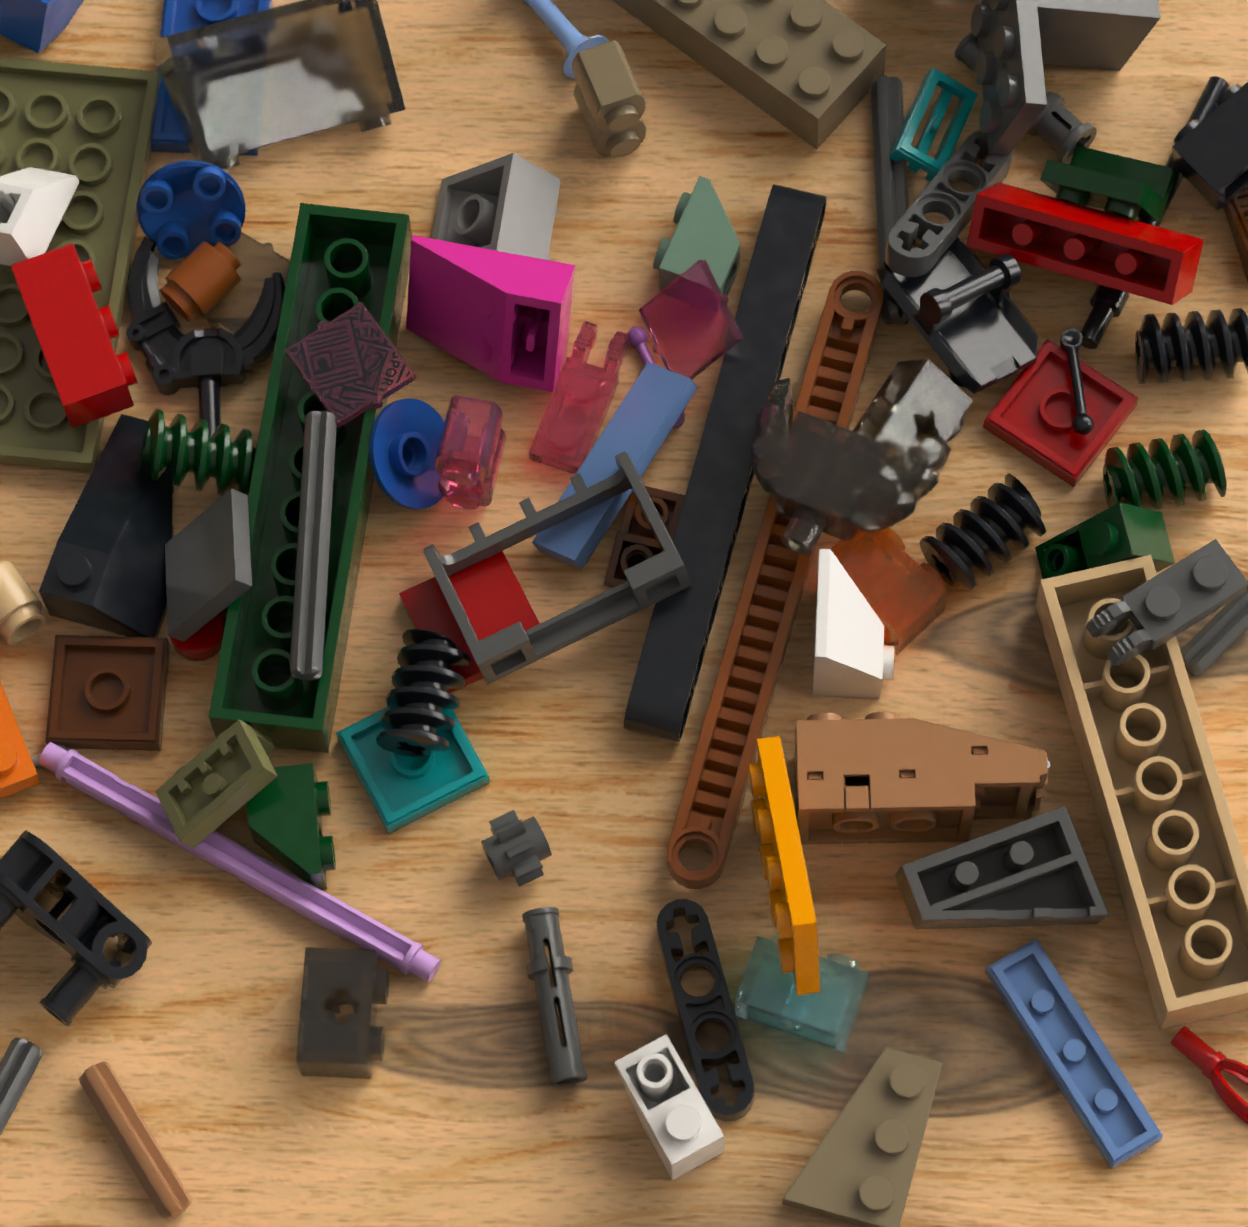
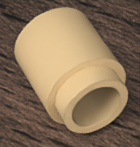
[0,561,45,645]

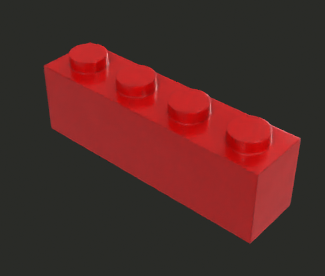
[966,182,1204,305]

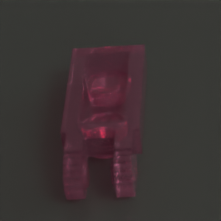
[529,321,630,474]

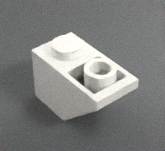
[0,167,80,266]
[614,1034,724,1181]

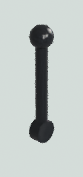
[1060,328,1094,435]

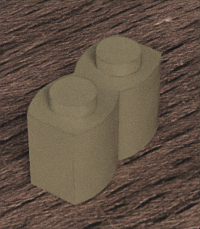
[572,40,646,158]

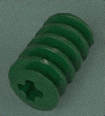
[136,409,257,496]
[1103,429,1227,510]

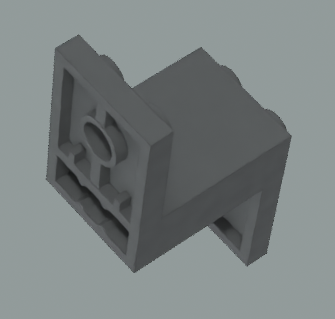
[971,0,1160,156]

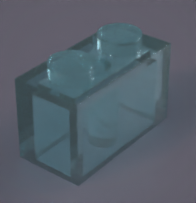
[735,935,869,1053]

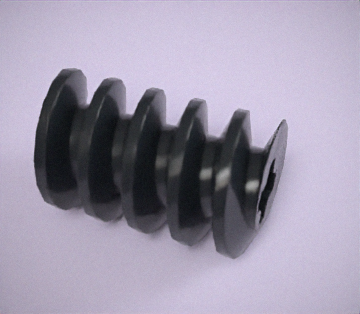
[1135,308,1248,384]
[920,473,1046,590]
[376,628,471,757]

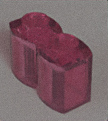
[434,395,507,510]

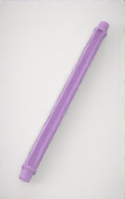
[38,742,441,983]

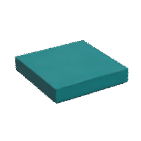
[336,707,490,834]

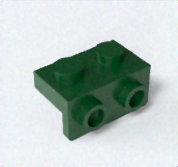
[1040,146,1176,223]

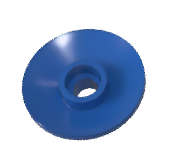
[369,398,455,510]

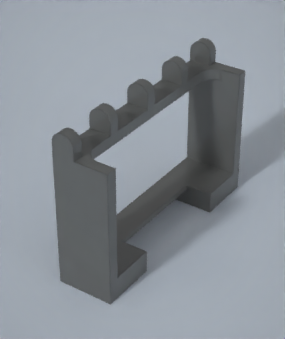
[423,451,692,684]

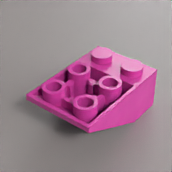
[406,235,575,392]

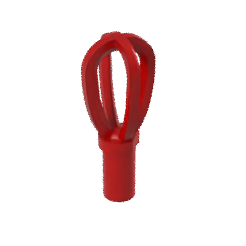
[1170,1026,1248,1124]

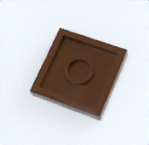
[46,635,170,751]

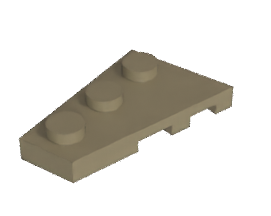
[782,1047,943,1227]

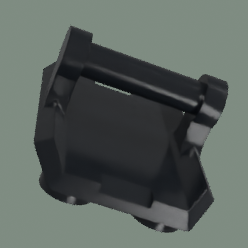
[877,237,1038,394]

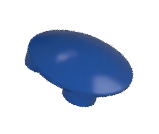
[136,160,246,260]

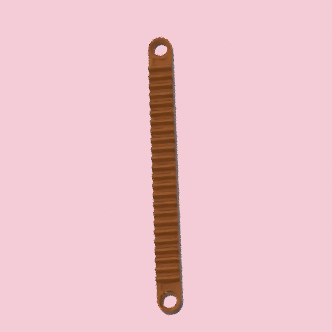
[667,271,883,889]

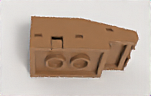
[794,712,1050,845]

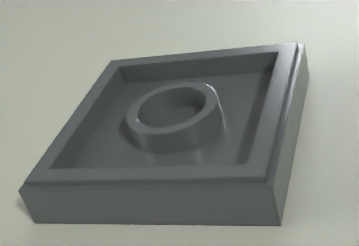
[165,488,252,642]

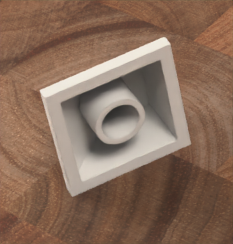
[812,549,894,699]

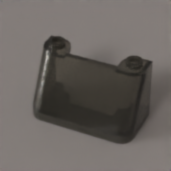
[150,0,406,170]

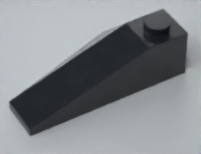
[39,414,174,638]

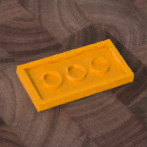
[748,736,821,996]

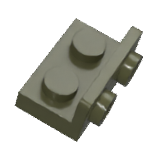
[155,719,278,848]

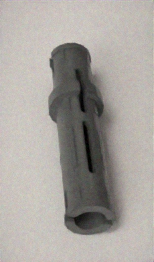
[522,907,587,1086]

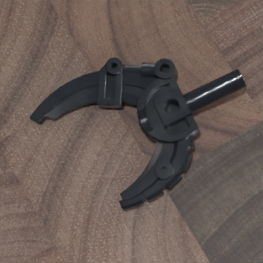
[126,237,285,437]

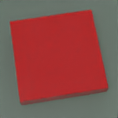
[983,338,1138,487]
[399,551,540,693]

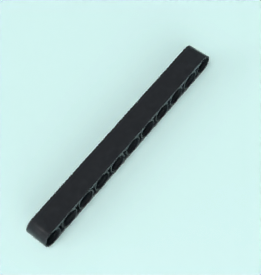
[624,184,827,742]

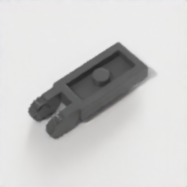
[1086,539,1248,666]

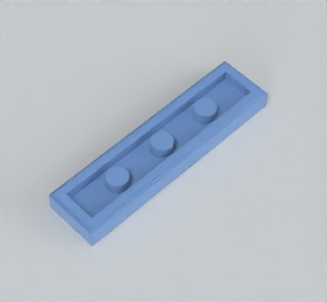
[532,362,698,569]
[985,939,1163,1170]

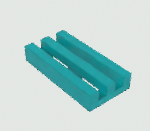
[888,67,978,182]

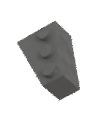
[895,806,1108,929]

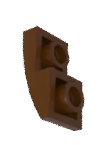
[604,486,685,588]

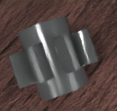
[481,810,552,887]

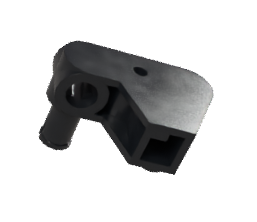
[0,830,152,1026]

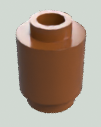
[160,241,241,322]

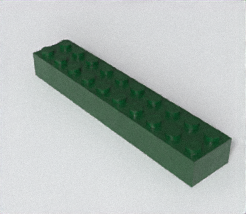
[209,203,412,753]

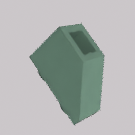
[653,176,740,313]

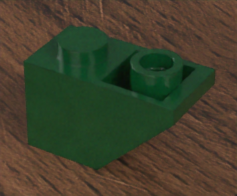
[1035,503,1175,579]
[247,763,336,890]

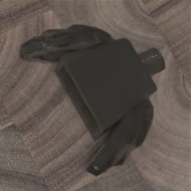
[750,378,951,555]

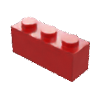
[10,243,138,428]

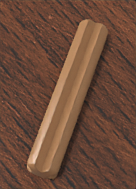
[79,1061,191,1220]

